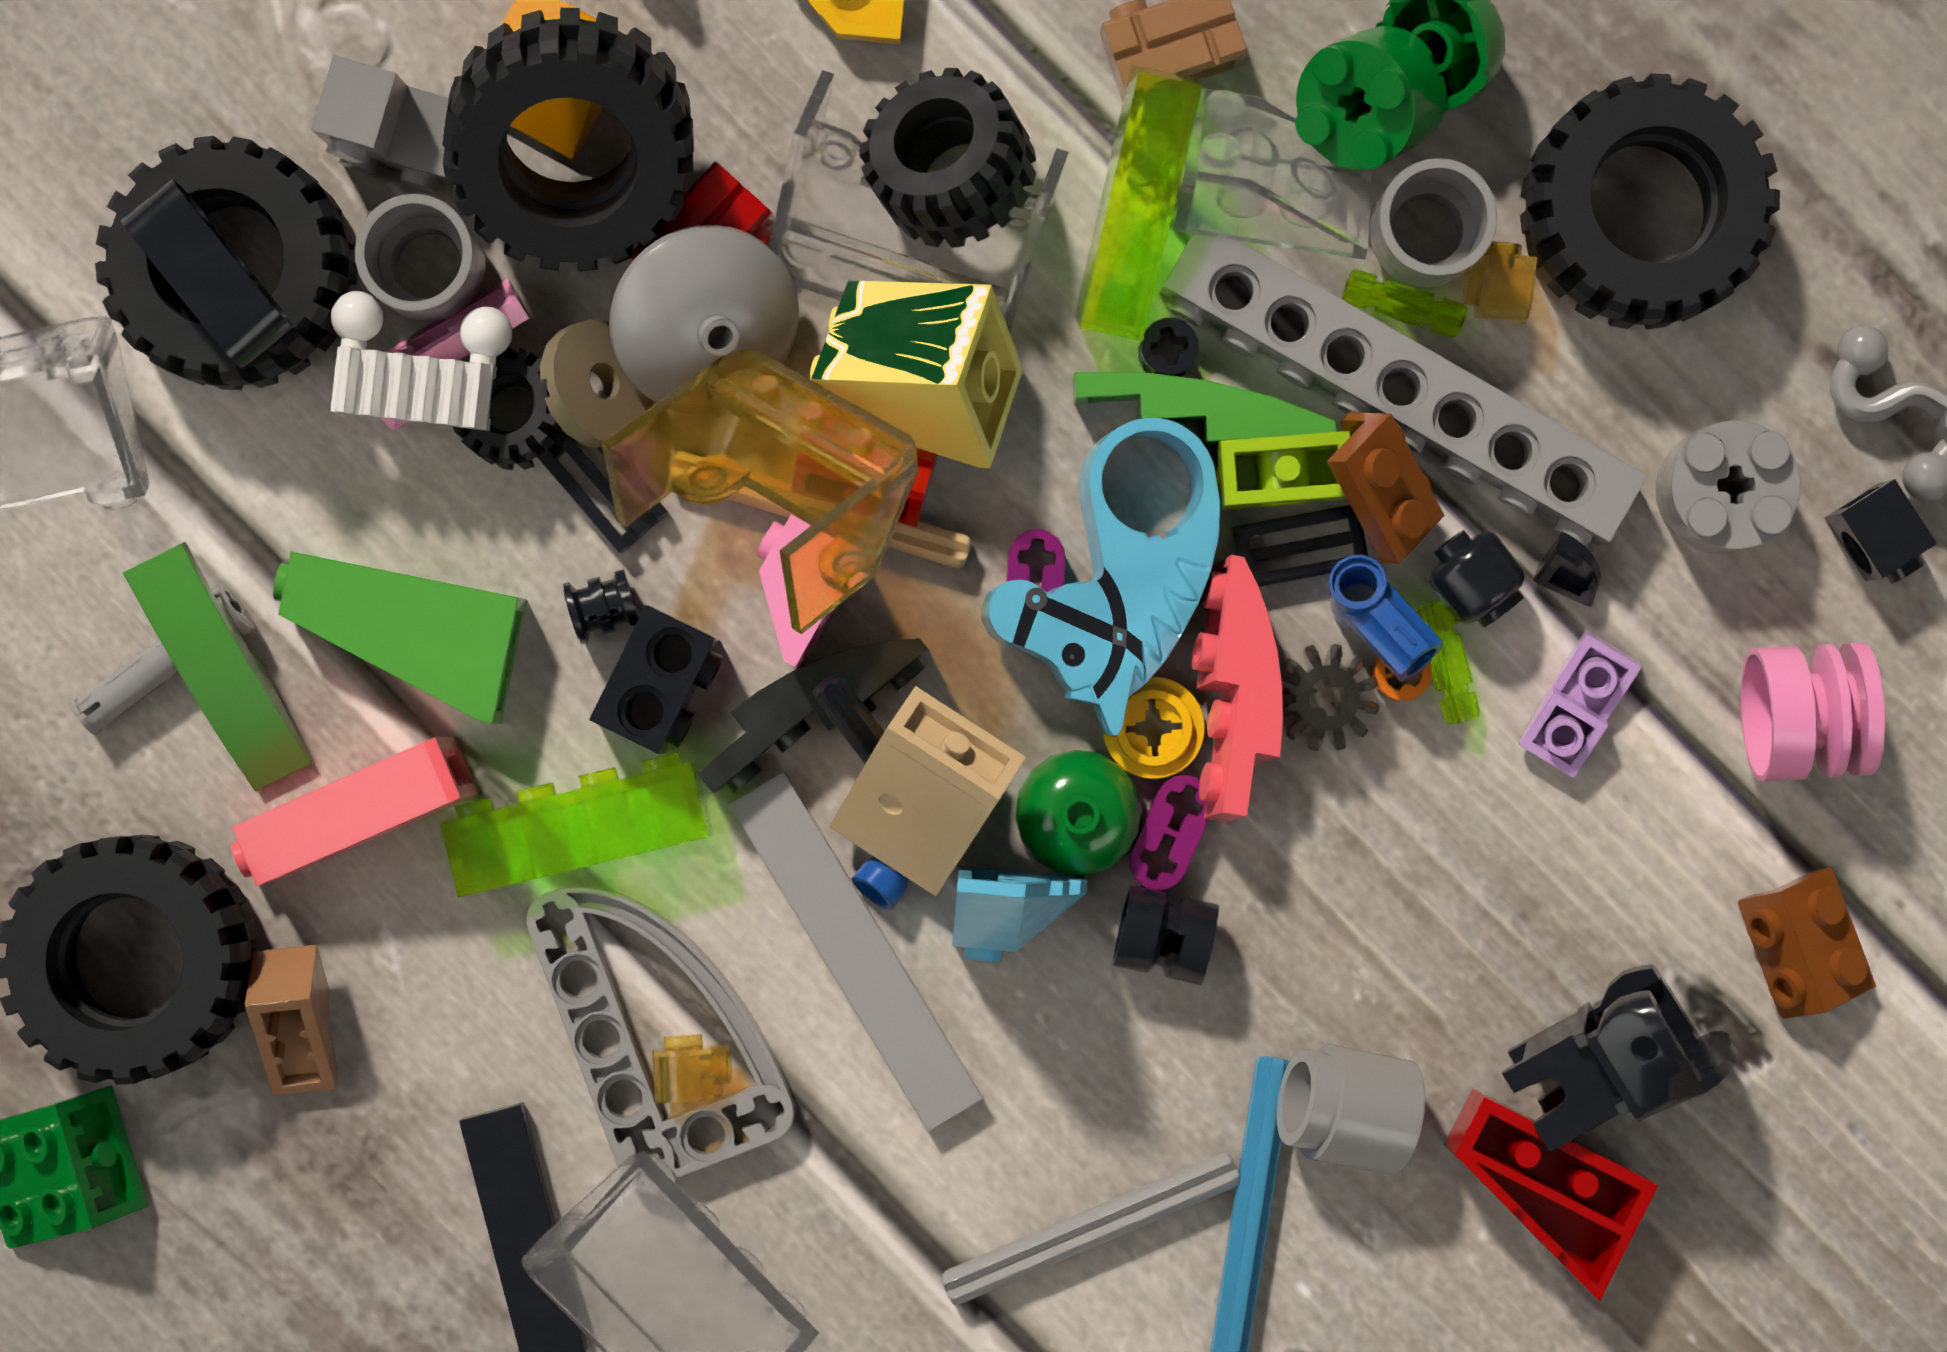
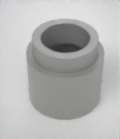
[1369,158,1497,287]
[355,194,486,322]
[1276,1044,1425,1175]

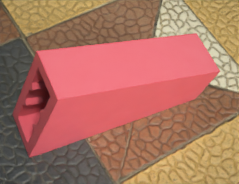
[231,737,480,887]

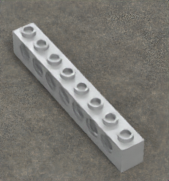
[1160,219,1648,548]

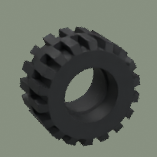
[859,68,1036,248]

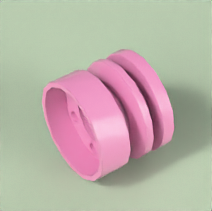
[1740,642,1886,782]

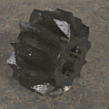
[1281,644,1379,751]

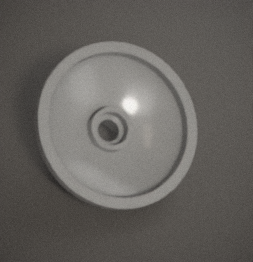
[609,225,799,412]

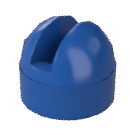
[852,856,908,910]

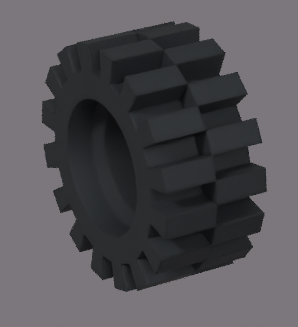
[453,346,567,470]

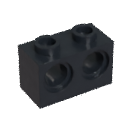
[589,605,724,754]

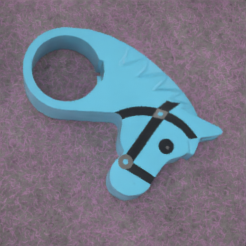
[981,418,1220,736]

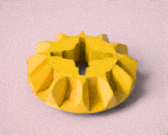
[1102,677,1205,779]

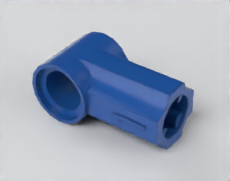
[1329,555,1443,682]

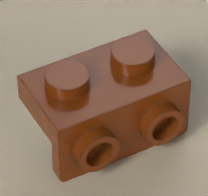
[1327,412,1445,564]
[1738,867,1877,1019]

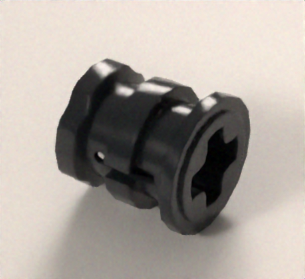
[563,569,639,644]

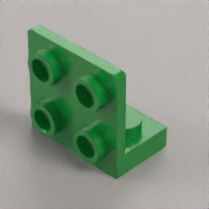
[0,1085,148,1249]

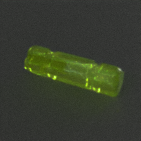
[1342,269,1467,338]
[1417,600,1480,725]

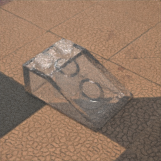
[1173,87,1373,260]

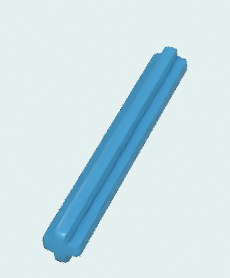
[1210,1056,1290,1352]

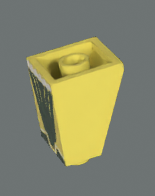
[810,281,1023,468]

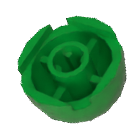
[1376,0,1506,112]
[1015,750,1142,877]

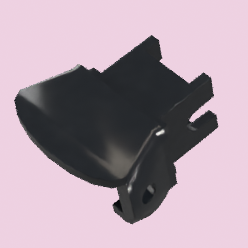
[1502,964,1738,1152]

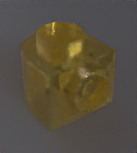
[1463,241,1537,323]
[652,1034,732,1103]

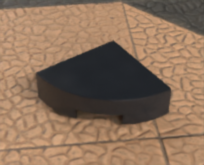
[1533,531,1601,607]

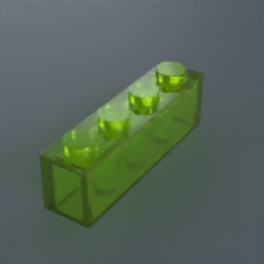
[1074,65,1203,342]
[440,752,714,898]

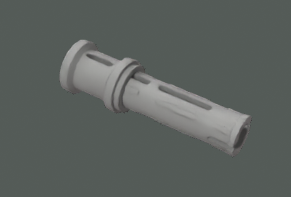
[70,583,255,735]

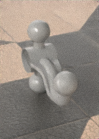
[1830,325,1947,502]

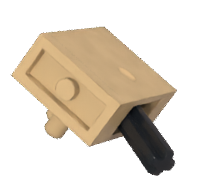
[813,673,1026,896]

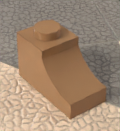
[245,945,338,1096]

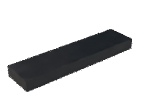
[459,1102,588,1352]

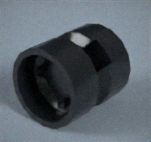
[1113,884,1219,985]

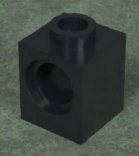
[1824,479,1937,584]

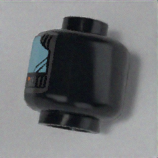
[1429,529,1525,627]

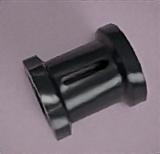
[1138,318,1198,377]

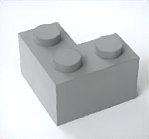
[311,55,454,193]

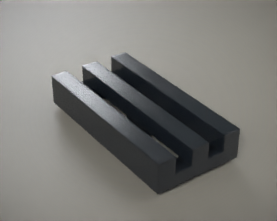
[537,432,669,554]
[1232,505,1369,587]

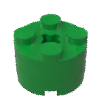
[1295,26,1446,170]

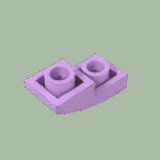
[1519,630,1642,778]

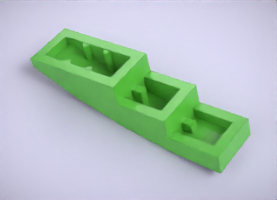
[1073,372,1336,447]
[123,541,313,791]

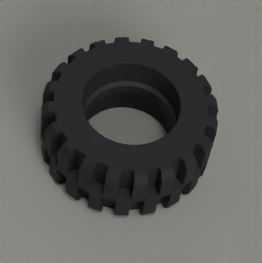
[442,7,694,272]
[1520,73,1780,330]
[95,136,357,390]
[0,834,259,1085]

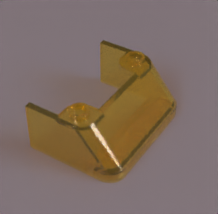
[601,350,918,635]

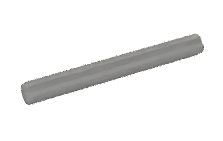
[942,1152,1240,1305]

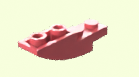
[1192,555,1283,822]

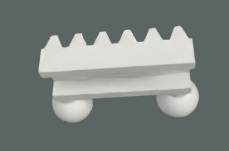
[330,291,512,431]

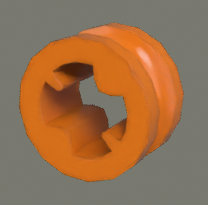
[1371,656,1432,701]

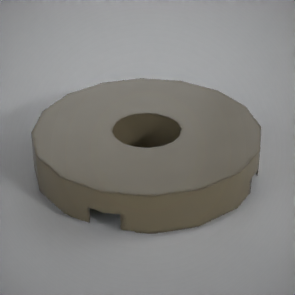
[539,319,654,448]

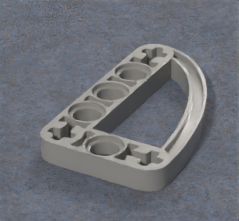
[526,886,796,1188]

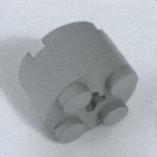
[1656,420,1801,553]

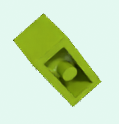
[1215,431,1350,510]

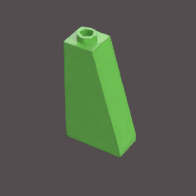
[273,551,527,724]

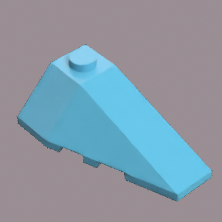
[952,866,1088,962]

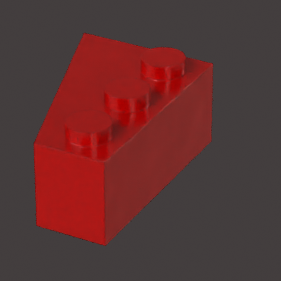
[1444,1088,1659,1301]

